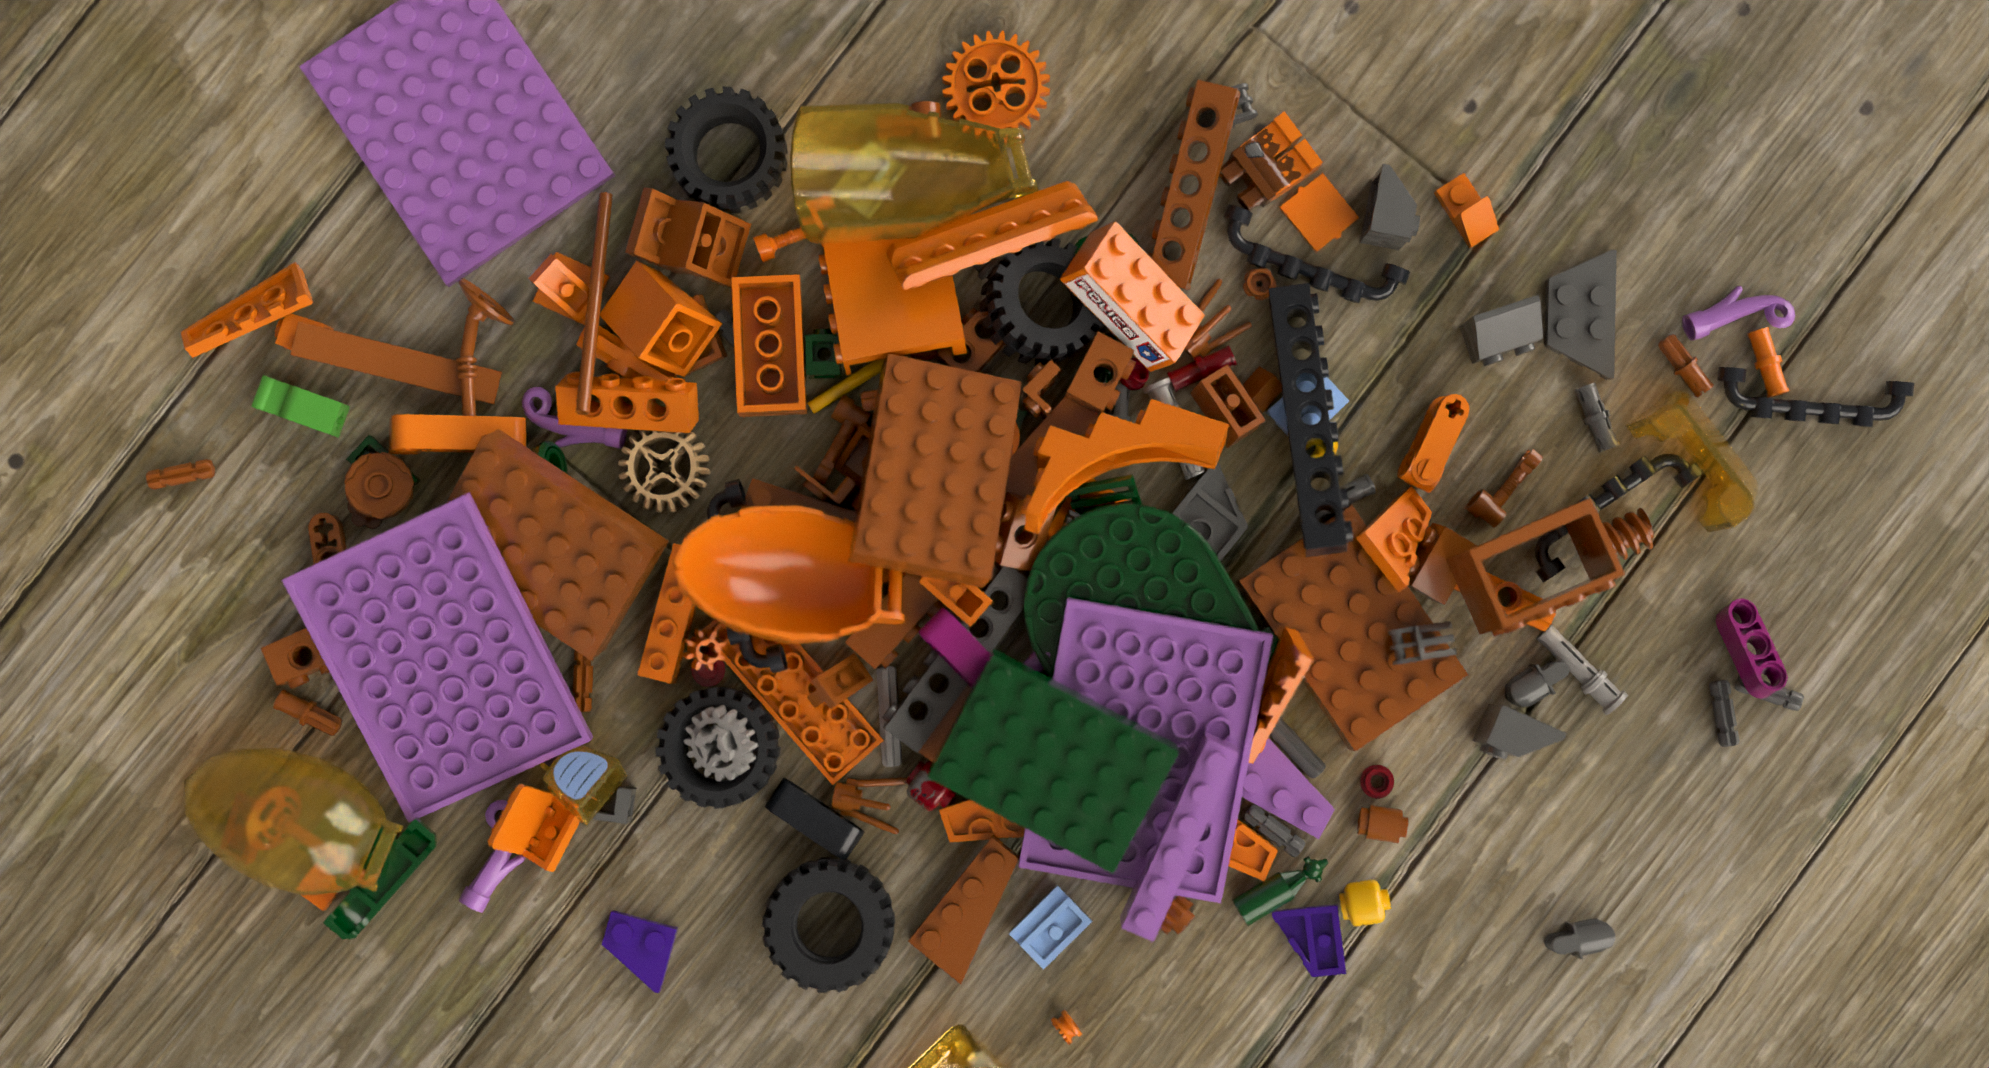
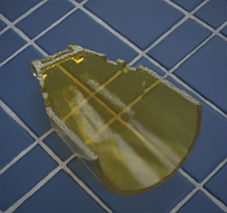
[790,103,1039,244]

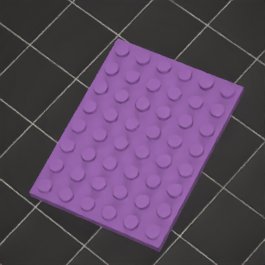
[299,0,615,287]
[282,492,593,822]
[1018,597,1273,903]

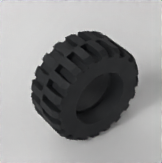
[762,857,895,993]

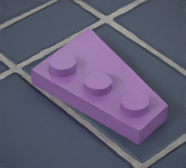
[1242,738,1335,839]

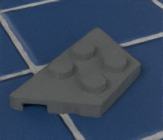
[1544,250,1617,380]
[1172,463,1248,561]

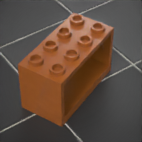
[1446,498,1625,637]

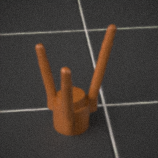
[1184,278,1252,358]
[832,777,907,834]

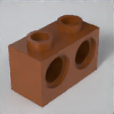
[938,308,1006,373]

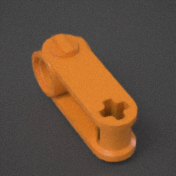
[1397,394,1469,493]

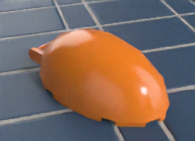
[674,506,905,644]

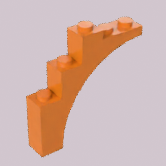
[1021,399,1229,534]

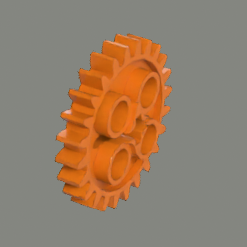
[942,31,1050,141]

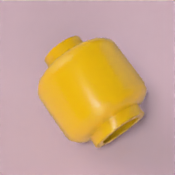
[1339,879,1391,927]

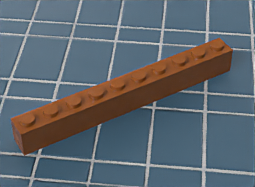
[845,397,1099,670]

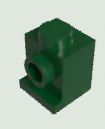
[805,329,842,379]

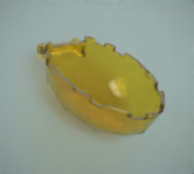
[184,748,404,895]

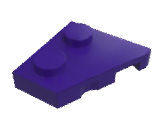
[1272,904,1346,977]
[602,910,678,993]

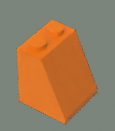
[600,260,723,377]

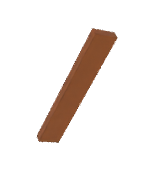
[290,322,502,405]

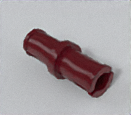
[1167,345,1237,392]

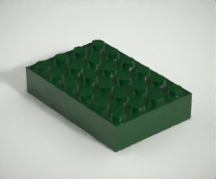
[927,648,1180,874]

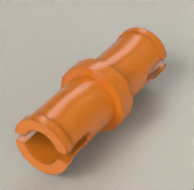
[1747,327,1789,398]

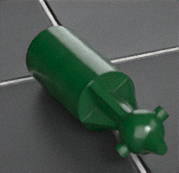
[1232,856,1329,926]

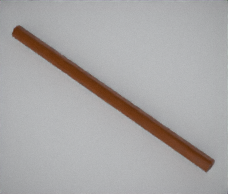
[576,192,613,415]

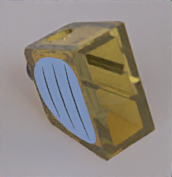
[540,745,627,826]

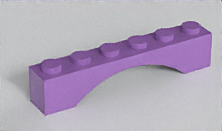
[1120,731,1240,942]

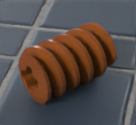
[1602,508,1654,560]

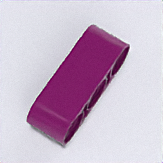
[1716,598,1788,699]
[918,607,990,688]

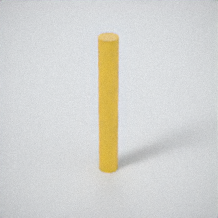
[807,359,885,414]

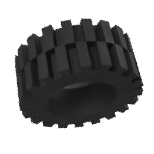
[665,86,788,214]
[979,238,1103,366]
[655,687,781,809]

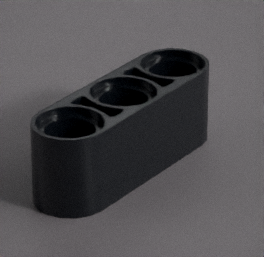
[764,778,865,860]

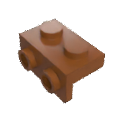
[1022,360,1061,419]

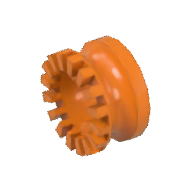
[1051,1009,1083,1045]

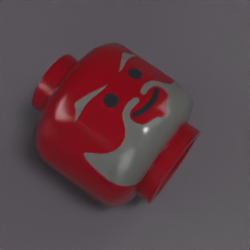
[904,761,956,811]

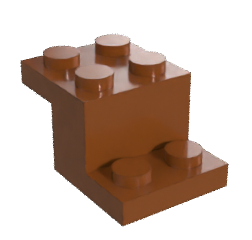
[625,188,751,288]

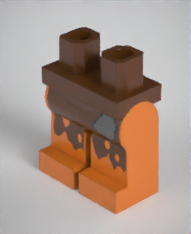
[1219,111,1323,211]

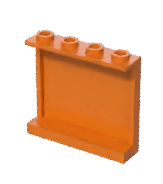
[819,219,967,375]

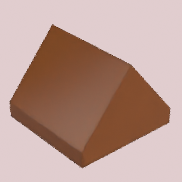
[1242,366,1282,413]

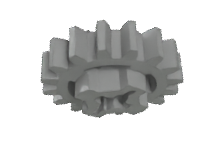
[684,705,757,781]

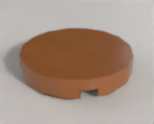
[344,452,415,520]

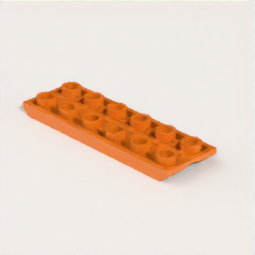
[886,181,1098,290]
[702,619,884,785]

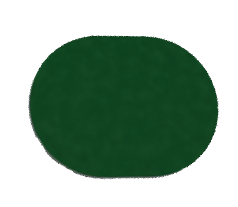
[1024,503,1259,679]

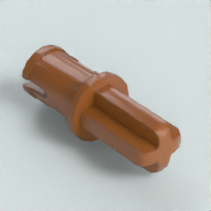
[1658,334,1714,398]
[273,689,343,736]

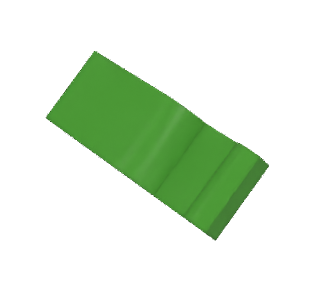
[251,375,350,438]

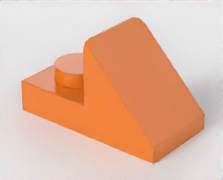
[1434,173,1499,248]
[528,254,589,322]
[919,576,993,627]

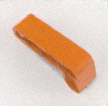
[389,414,526,455]

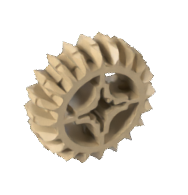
[618,430,710,513]

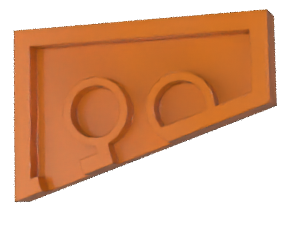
[1356,486,1432,592]

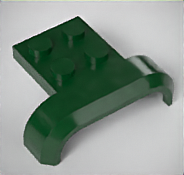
[298,794,437,940]

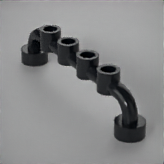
[1223,204,1410,304]
[1717,367,1915,427]
[1535,454,1704,583]
[707,479,788,673]

